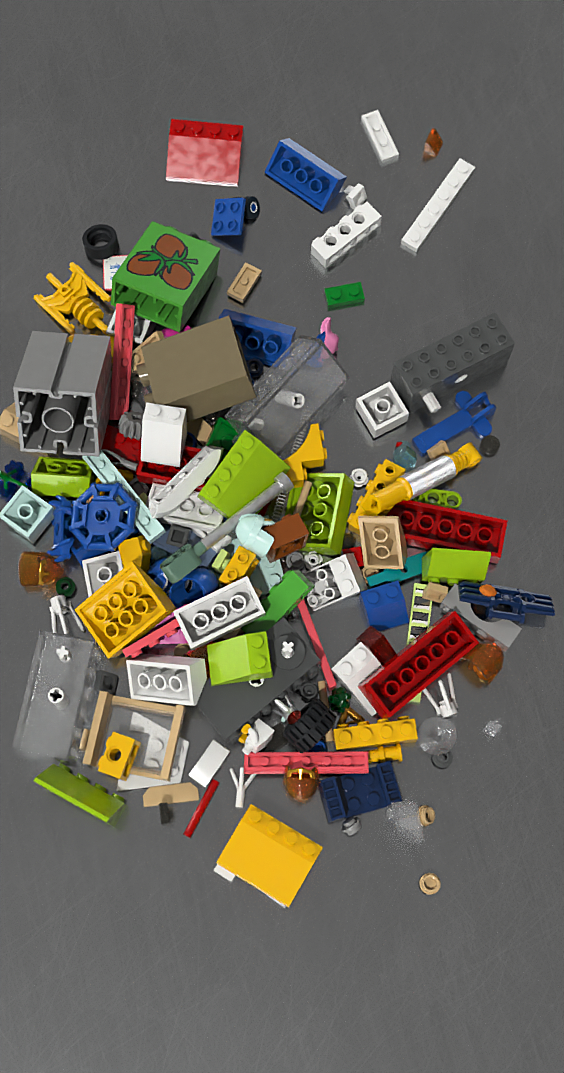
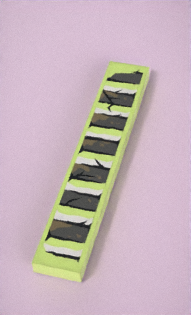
[406,583,432,703]

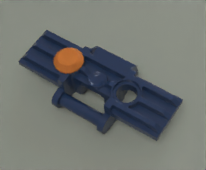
[458,581,555,624]

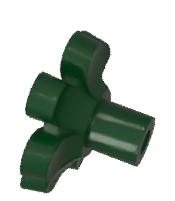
[328,687,351,714]

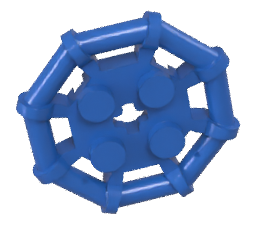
[69,482,138,552]

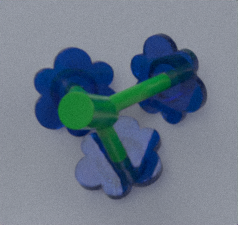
[0,460,32,498]

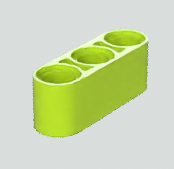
[416,489,462,510]

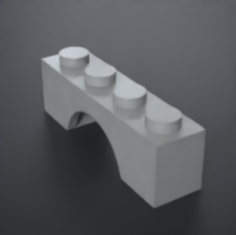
[440,584,522,652]

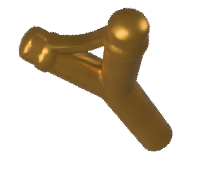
[337,690,365,725]

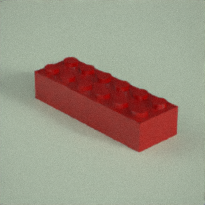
[387,500,508,564]
[357,611,479,719]

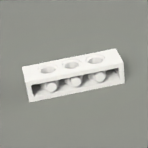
[311,202,382,269]

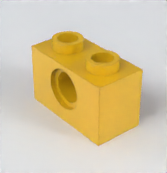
[98,732,141,781]

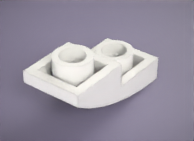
[189,739,230,787]

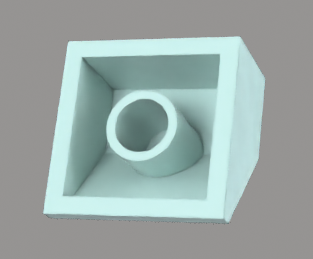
[0,485,55,544]

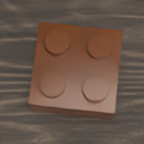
[262,513,309,563]

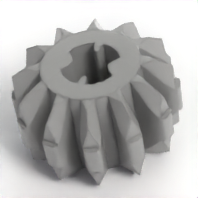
[119,410,144,440]

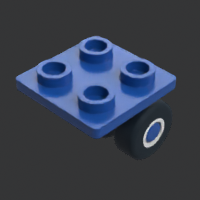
[211,196,260,236]

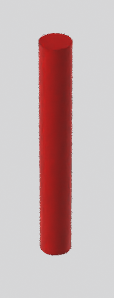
[183,779,220,838]

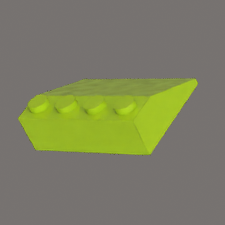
[197,430,291,519]
[285,473,355,555]
[34,763,127,827]

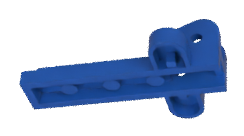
[412,391,496,456]

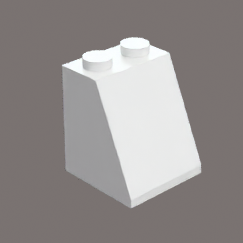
[141,403,187,467]

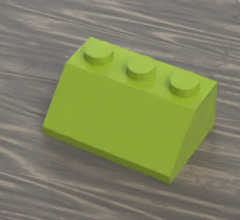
[31,456,95,498]
[422,548,491,586]

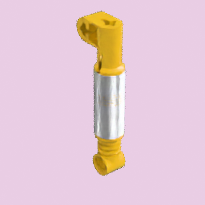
[361,442,483,516]

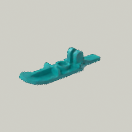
[366,550,430,587]

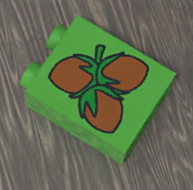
[111,221,220,333]

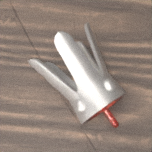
[273,695,301,724]

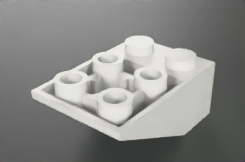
[303,553,368,613]

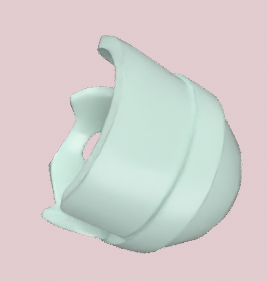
[236,514,275,558]

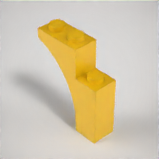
[283,423,327,488]

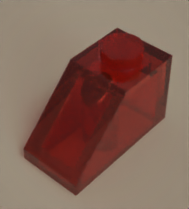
[356,626,396,666]

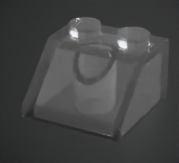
[386,799,424,845]

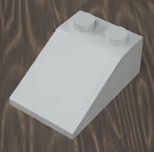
[331,642,382,717]

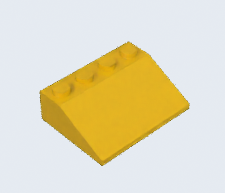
[74,561,177,659]
[216,804,323,908]

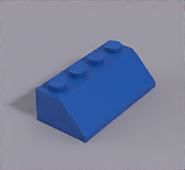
[264,138,347,211]
[219,309,297,370]

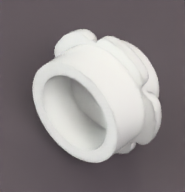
[349,469,369,487]
[304,551,323,570]

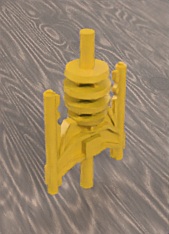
[33,262,111,335]

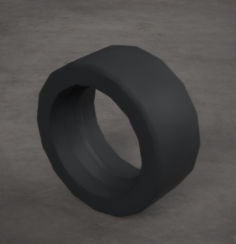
[82,224,119,260]

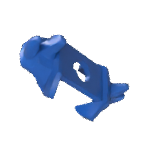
[47,495,75,562]

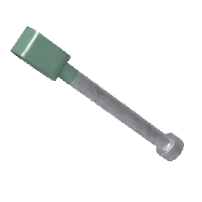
[160,472,294,584]

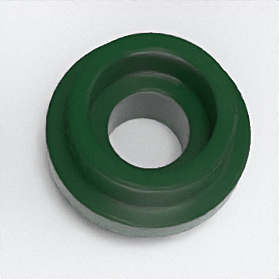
[55,577,76,597]

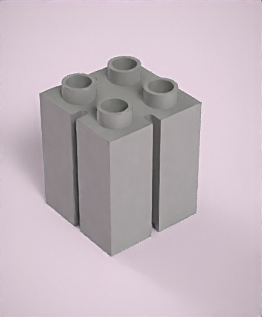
[13,331,112,457]

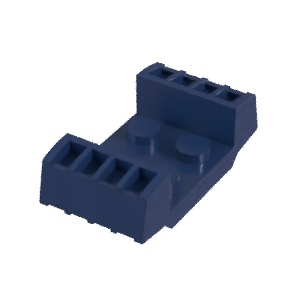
[317,761,404,823]

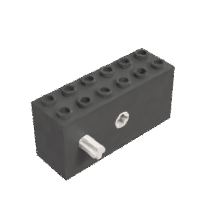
[390,312,515,414]

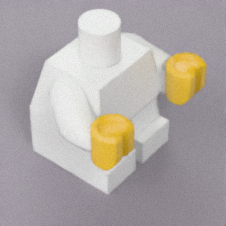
[239,718,275,755]

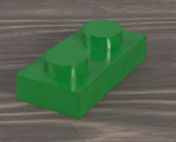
[324,282,365,308]

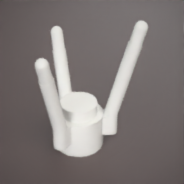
[49,595,86,637]
[422,673,458,718]

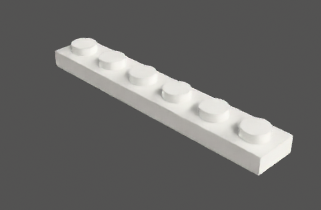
[401,158,475,252]

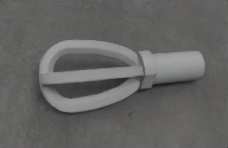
[102,449,138,471]

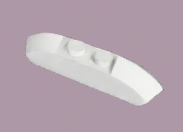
[149,446,224,519]

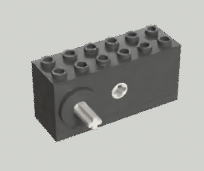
[195,617,321,745]

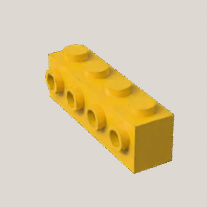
[347,459,406,536]
[333,716,418,752]

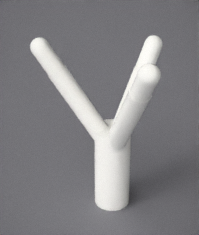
[229,767,256,808]

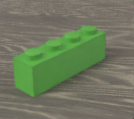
[241,569,315,634]

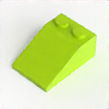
[207,631,273,686]

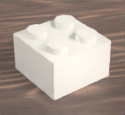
[355,382,409,438]

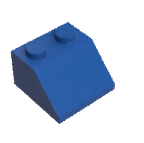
[359,581,409,635]

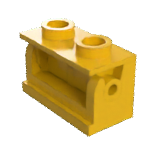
[219,545,260,587]

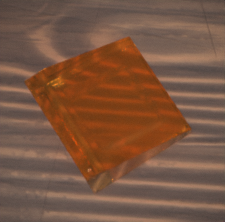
[424,128,443,157]

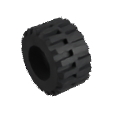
[283,699,337,753]

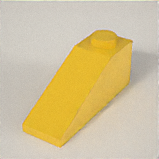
[118,535,151,573]

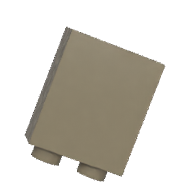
[136,315,257,422]

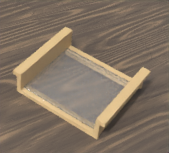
[83,691,187,782]

